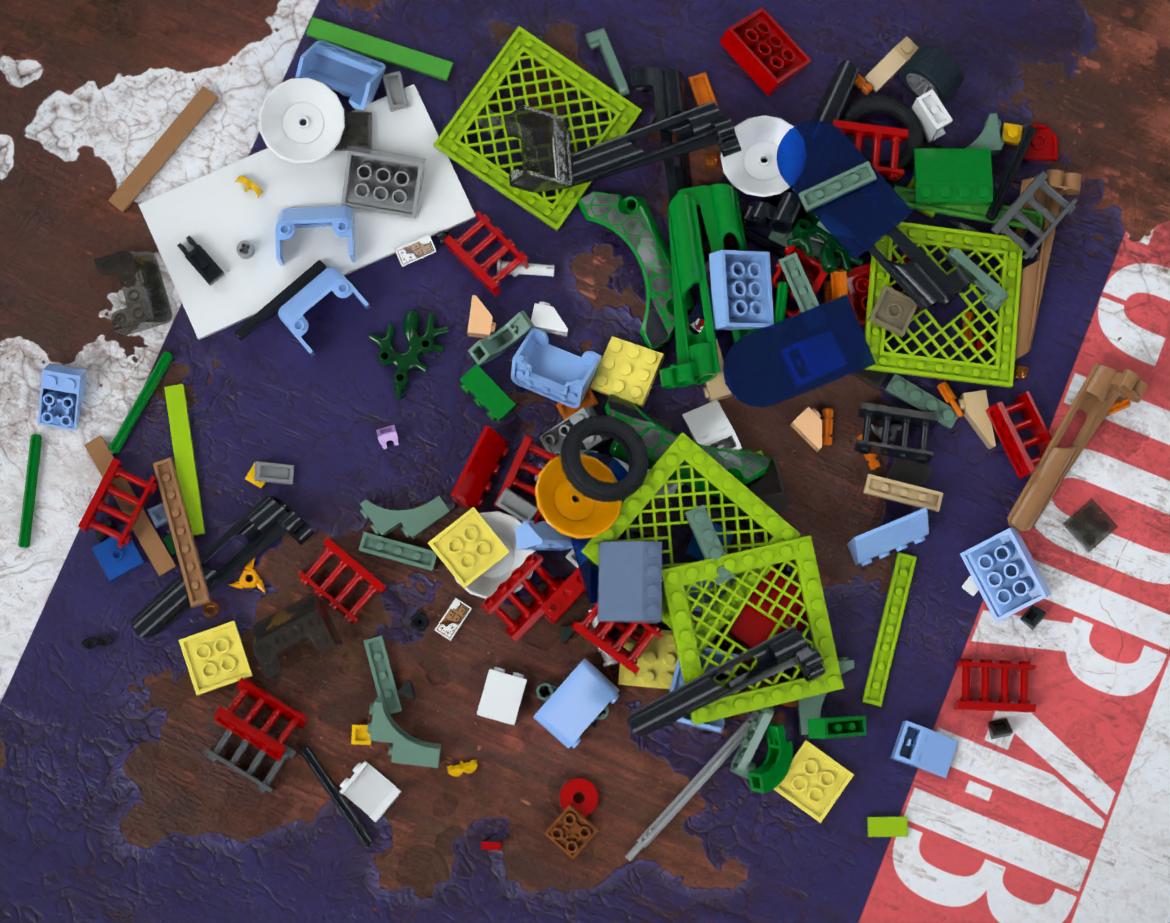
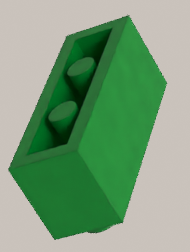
[460,364,516,424]
[808,716,867,739]

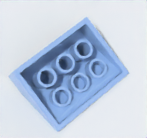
[709,250,774,330]
[847,508,929,567]
[960,527,1052,622]

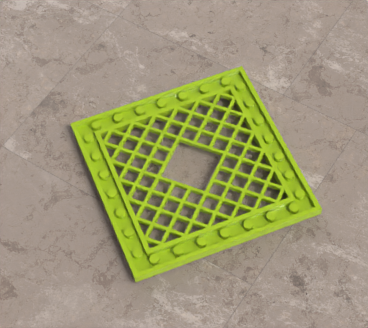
[433,26,642,231]
[862,220,1024,388]
[581,432,800,653]
[662,535,844,725]

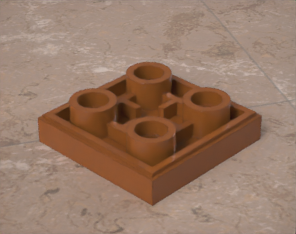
[544,804,600,860]

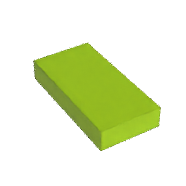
[867,817,908,837]

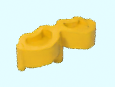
[235,175,263,198]
[447,759,478,777]

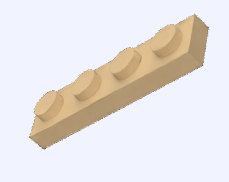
[863,474,943,512]

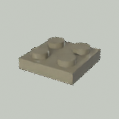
[868,285,918,337]

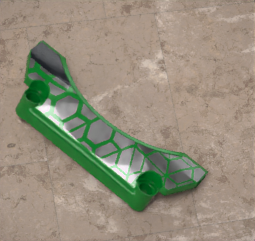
[577,191,695,351]
[604,394,771,502]

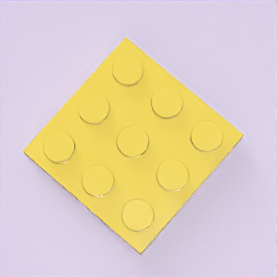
[590,336,665,407]
[428,507,510,589]
[179,621,253,696]
[618,628,678,690]
[773,740,854,823]

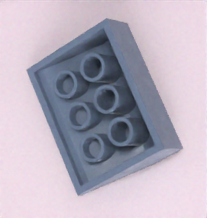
[598,541,662,623]

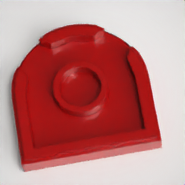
[1021,123,1058,162]

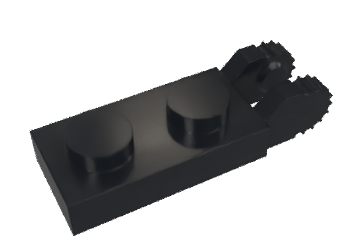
[177,235,224,286]

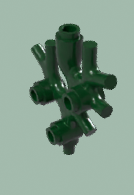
[787,206,864,274]
[369,310,449,399]

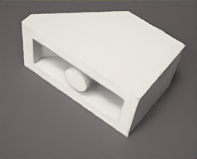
[531,302,568,337]

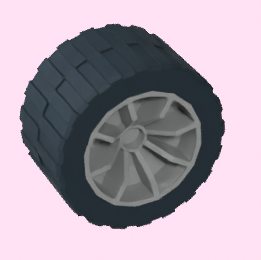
[900,45,964,106]

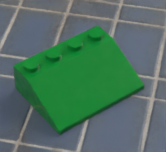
[914,148,993,205]

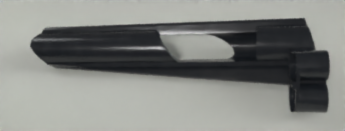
[741,60,860,234]
[630,67,692,205]
[544,101,742,189]
[802,165,972,311]
[131,495,315,637]
[627,626,826,736]

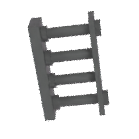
[990,171,1077,260]
[205,713,298,794]

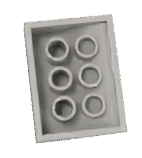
[341,146,426,218]

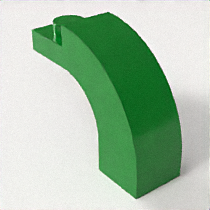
[748,723,793,793]

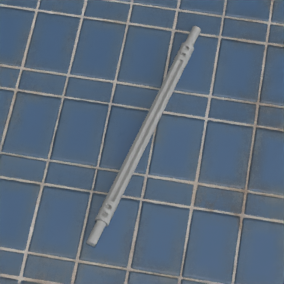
[625,710,756,862]

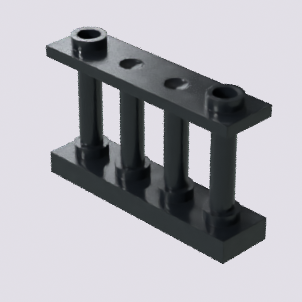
[854,402,937,464]

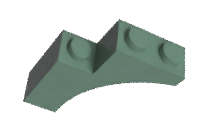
[964,113,1004,155]
[360,496,451,540]
[797,657,854,735]
[367,697,442,768]

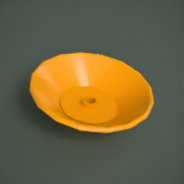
[535,453,622,539]

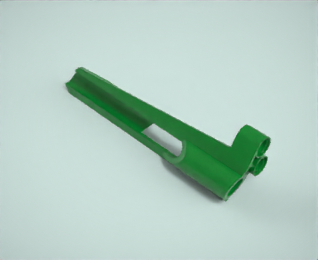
[677,184,768,373]
[659,193,720,389]

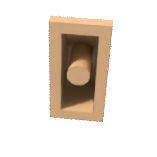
[467,295,496,338]
[790,407,822,452]

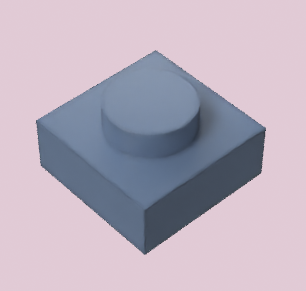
[147,503,168,528]

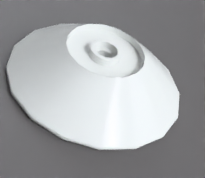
[259,78,345,163]
[720,115,807,197]
[455,511,536,599]

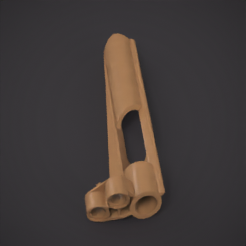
[1015,169,1082,360]
[1007,363,1149,531]

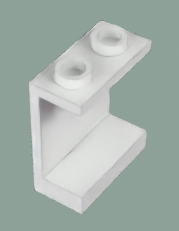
[911,89,953,143]
[476,667,527,726]
[339,761,402,822]

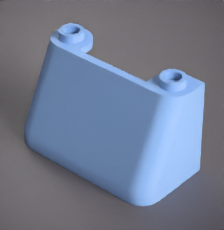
[511,327,601,408]
[533,658,620,749]

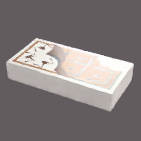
[394,233,437,267]
[435,598,472,641]

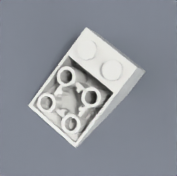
[682,400,742,450]

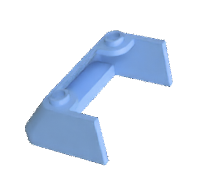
[275,206,356,266]
[278,267,370,356]

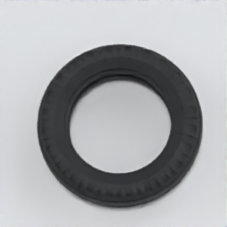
[840,95,923,180]
[561,415,649,502]

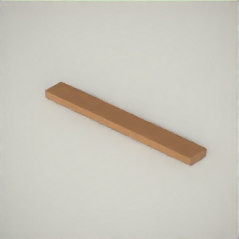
[108,86,219,213]
[84,435,177,577]
[153,457,211,608]

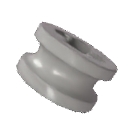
[236,240,255,259]

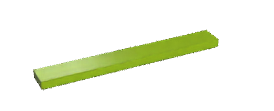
[164,384,206,536]
[862,552,917,707]

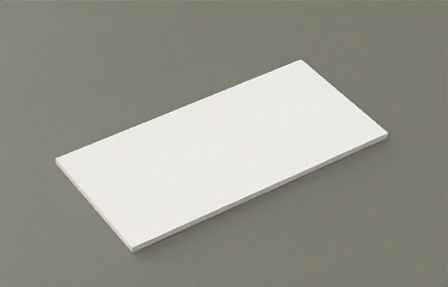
[138,84,476,340]

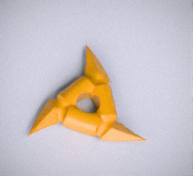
[228,557,265,593]

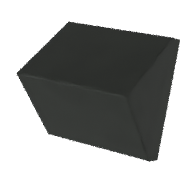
[1020,605,1046,630]
[558,626,575,644]
[397,680,416,700]
[988,718,1013,739]

